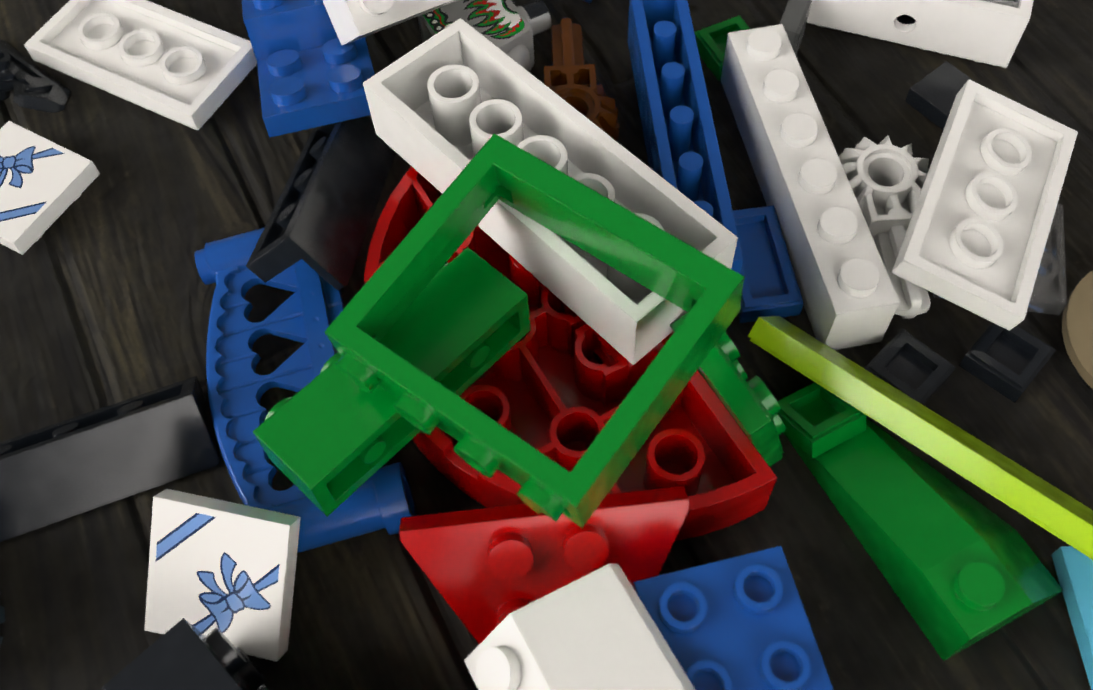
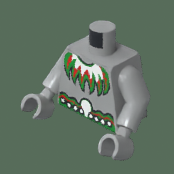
[418,0,552,71]

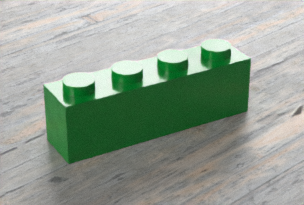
[253,247,531,517]

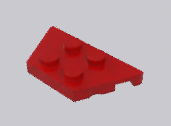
[399,486,689,644]

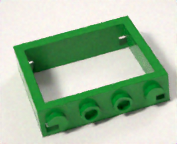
[324,134,744,528]

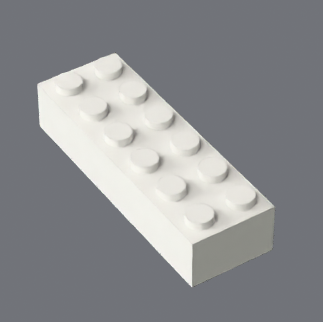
[363,18,738,365]

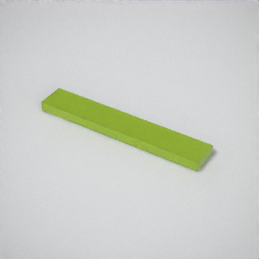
[748,316,1093,560]

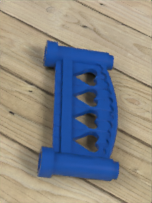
[194,227,417,553]

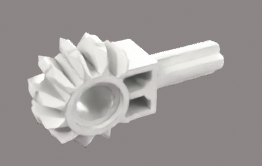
[839,135,931,319]

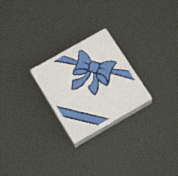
[0,121,100,255]
[144,489,301,661]

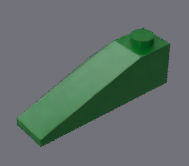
[785,418,1063,661]

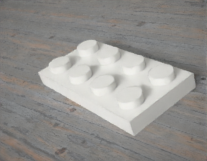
[24,0,257,131]
[891,79,1078,331]

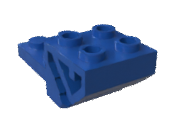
[242,0,375,138]
[633,546,833,690]

